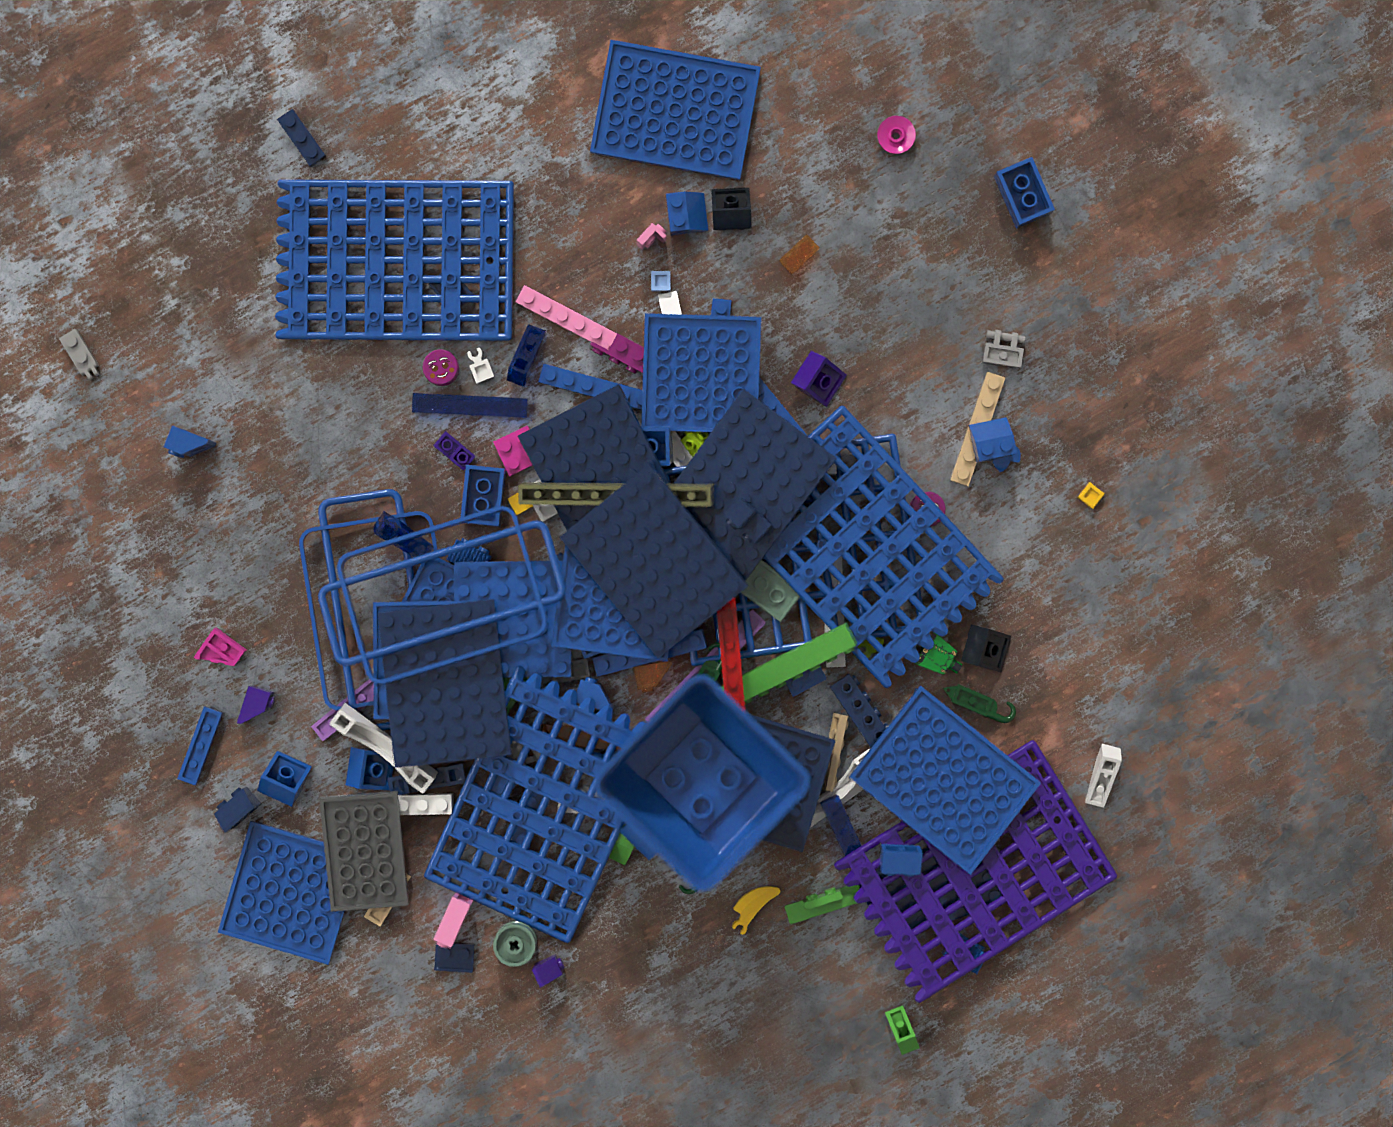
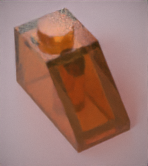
[633,660,672,693]

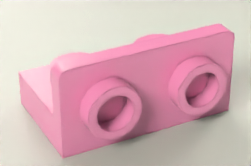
[636,223,667,250]

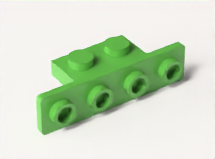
[785,885,859,924]

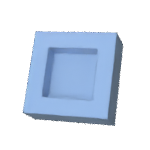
[651,271,671,291]

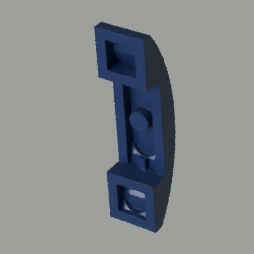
[387,764,466,795]

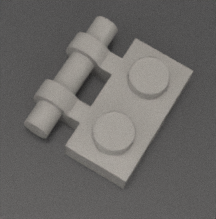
[982,330,1025,368]

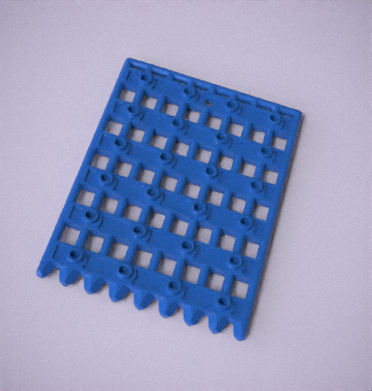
[275,179,514,341]
[763,406,1004,688]
[424,665,646,943]

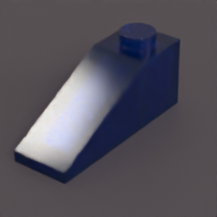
[506,324,546,387]
[373,511,434,557]

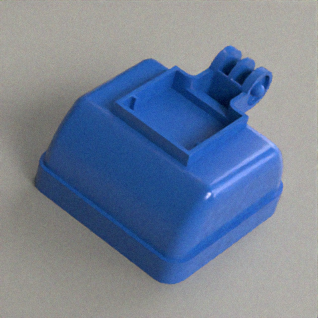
[595,675,809,891]

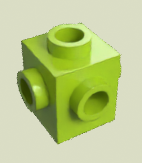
[680,431,709,457]

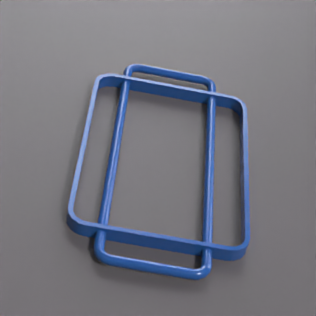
[299,489,438,731]
[318,506,566,684]

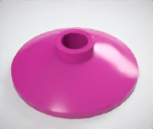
[877,116,916,154]

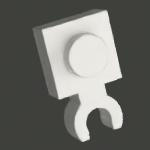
[468,348,495,384]

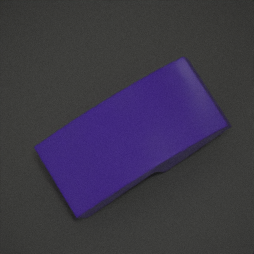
[433,431,476,471]

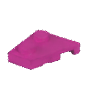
[194,627,247,666]

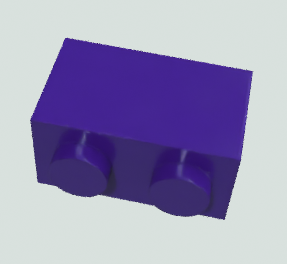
[791,351,847,407]

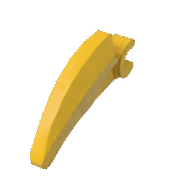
[732,886,780,935]

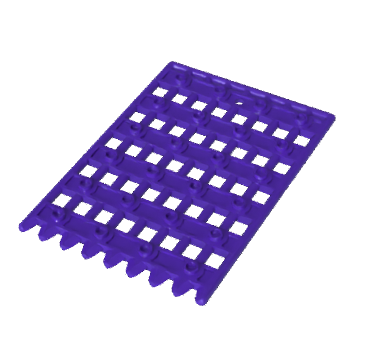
[834,740,1117,1003]

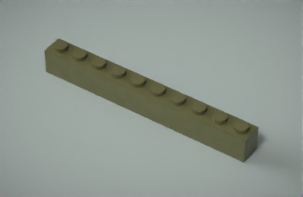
[518,482,714,506]

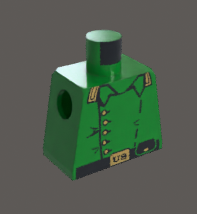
[914,632,963,675]

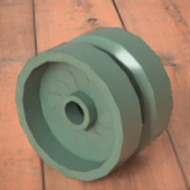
[493,920,537,967]

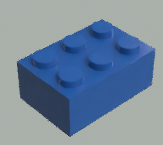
[994,157,1055,229]
[461,465,507,527]

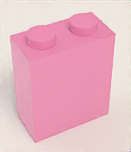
[433,893,474,948]

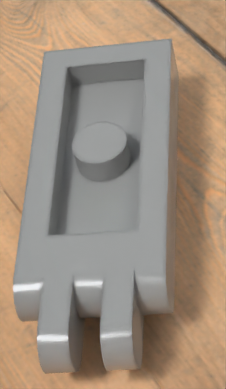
[59,329,100,380]

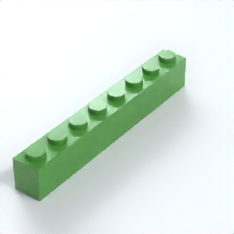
[719,622,857,705]

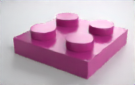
[493,425,533,476]

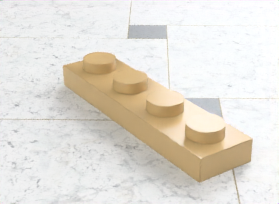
[822,713,848,792]

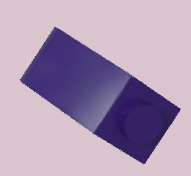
[237,685,275,724]
[532,954,565,987]

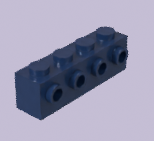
[829,674,889,748]

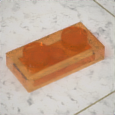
[779,234,820,275]

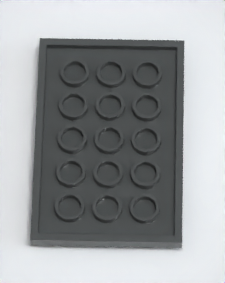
[319,791,409,911]

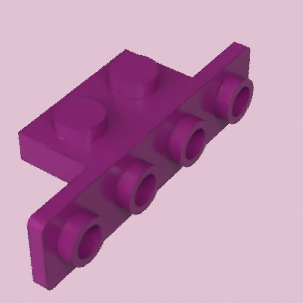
[590,333,644,374]

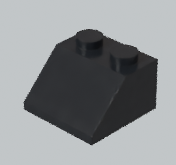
[711,188,752,231]
[961,624,1011,673]

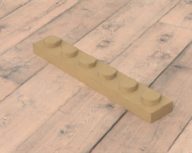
[950,372,1005,487]

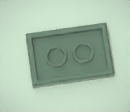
[740,560,800,623]

